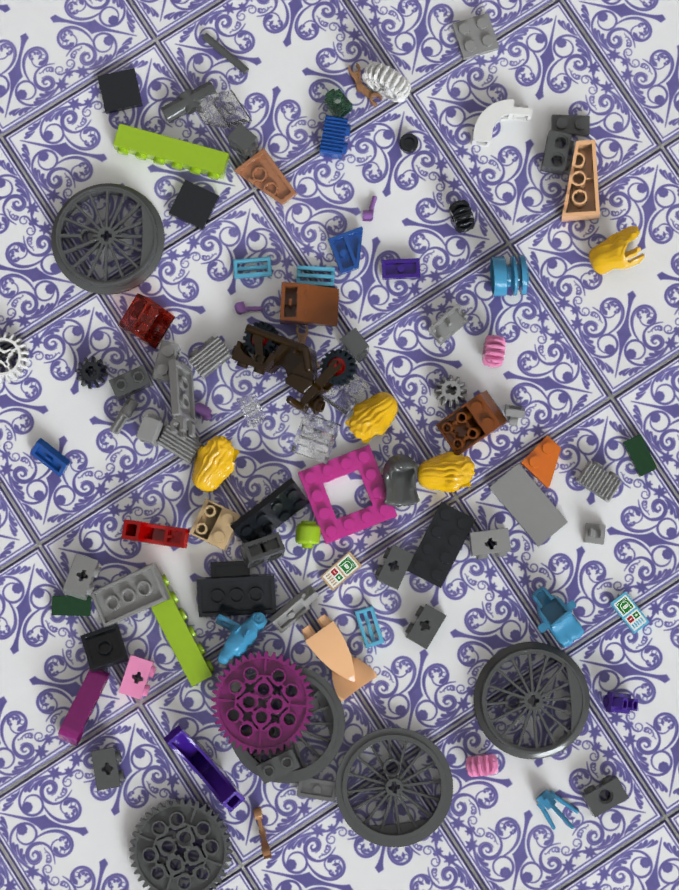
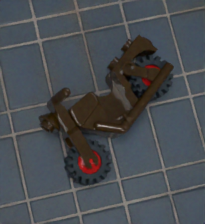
[232,321,358,415]

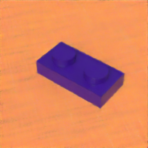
[381,258,420,280]

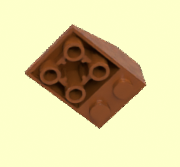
[280,282,339,327]
[436,390,508,455]

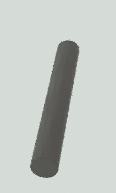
[202,33,249,74]

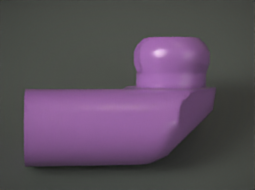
[195,403,212,420]

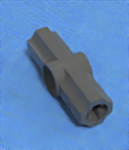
[161,81,218,123]

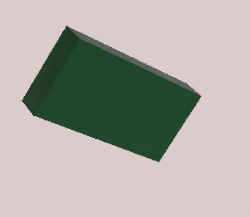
[623,434,658,477]
[52,596,92,616]

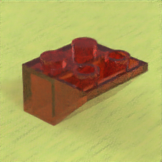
[118,293,175,349]

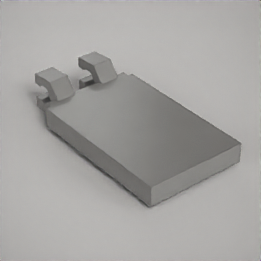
[168,359,196,440]

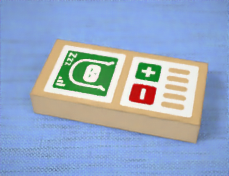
[320,551,362,591]

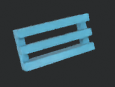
[233,256,272,279]
[296,265,335,287]
[354,606,384,648]

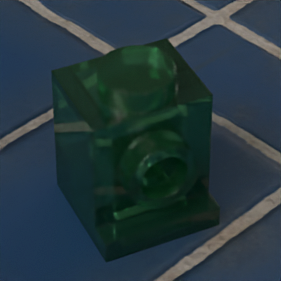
[324,89,353,118]

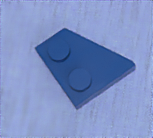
[328,226,363,275]

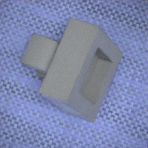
[504,404,525,426]
[584,523,606,545]

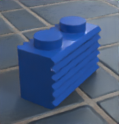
[320,115,351,159]

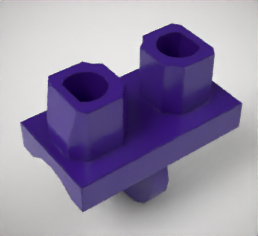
[603,692,638,714]

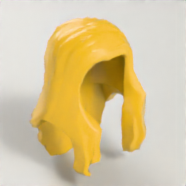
[589,226,645,275]
[345,392,398,443]
[192,436,239,492]
[417,451,475,493]

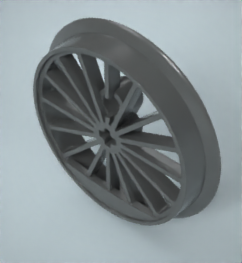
[51,183,165,295]
[474,642,590,759]
[229,665,345,783]
[335,728,453,847]

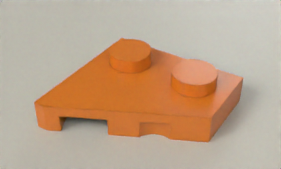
[521,435,561,488]

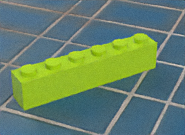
[113,123,230,180]
[151,573,215,687]

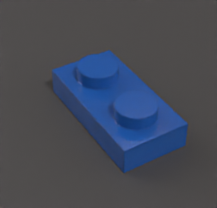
[30,438,71,477]

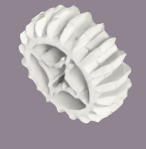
[362,61,411,103]
[0,332,30,384]

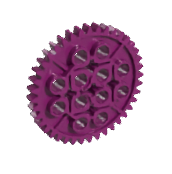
[211,651,314,755]

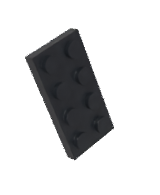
[230,478,309,543]
[407,502,476,588]
[196,574,276,617]

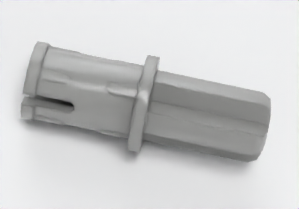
[110,397,139,434]

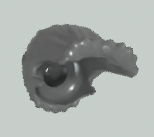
[383,454,420,507]

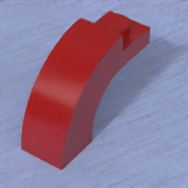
[121,519,190,549]

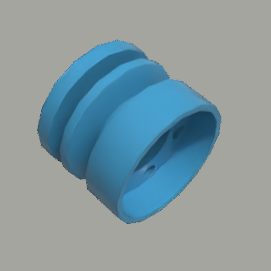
[490,255,529,297]

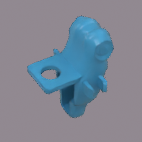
[532,587,585,648]
[215,612,267,665]

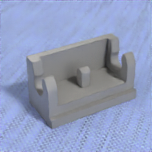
[428,304,469,346]

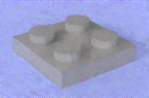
[452,13,499,60]

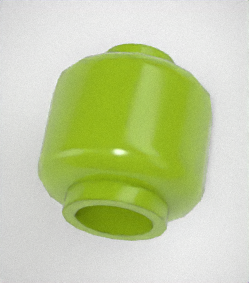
[295,521,321,549]

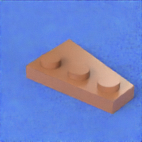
[234,148,297,205]

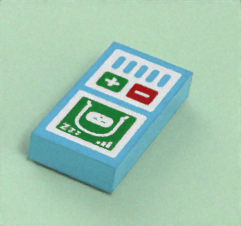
[610,591,649,634]

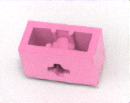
[118,655,156,700]

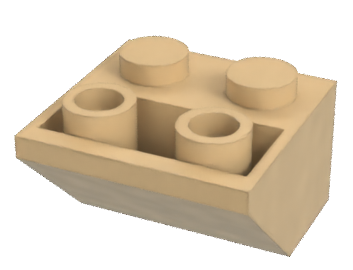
[189,499,242,551]

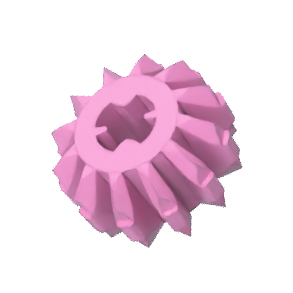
[482,335,506,367]
[465,754,499,777]

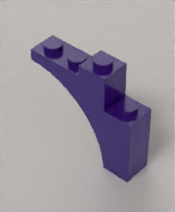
[163,725,245,812]

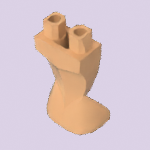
[302,614,377,702]

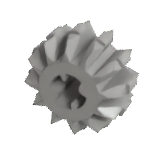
[434,375,467,408]

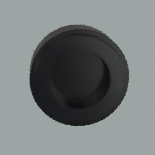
[399,133,418,154]

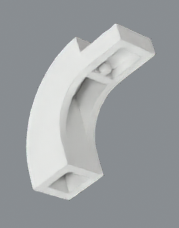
[471,99,533,147]

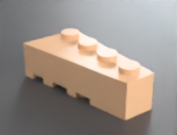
[562,140,600,222]

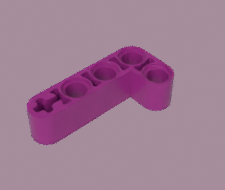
[58,670,110,746]

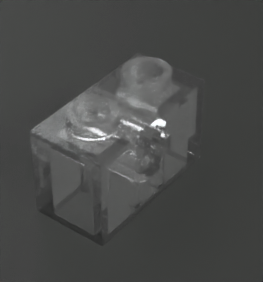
[237,393,266,427]

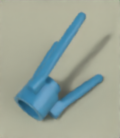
[536,789,579,830]

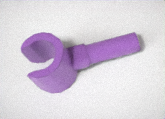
[363,196,377,221]
[234,302,262,315]

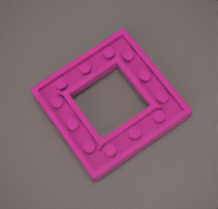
[298,445,397,544]

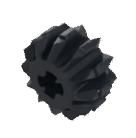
[449,200,475,233]
[75,356,108,389]

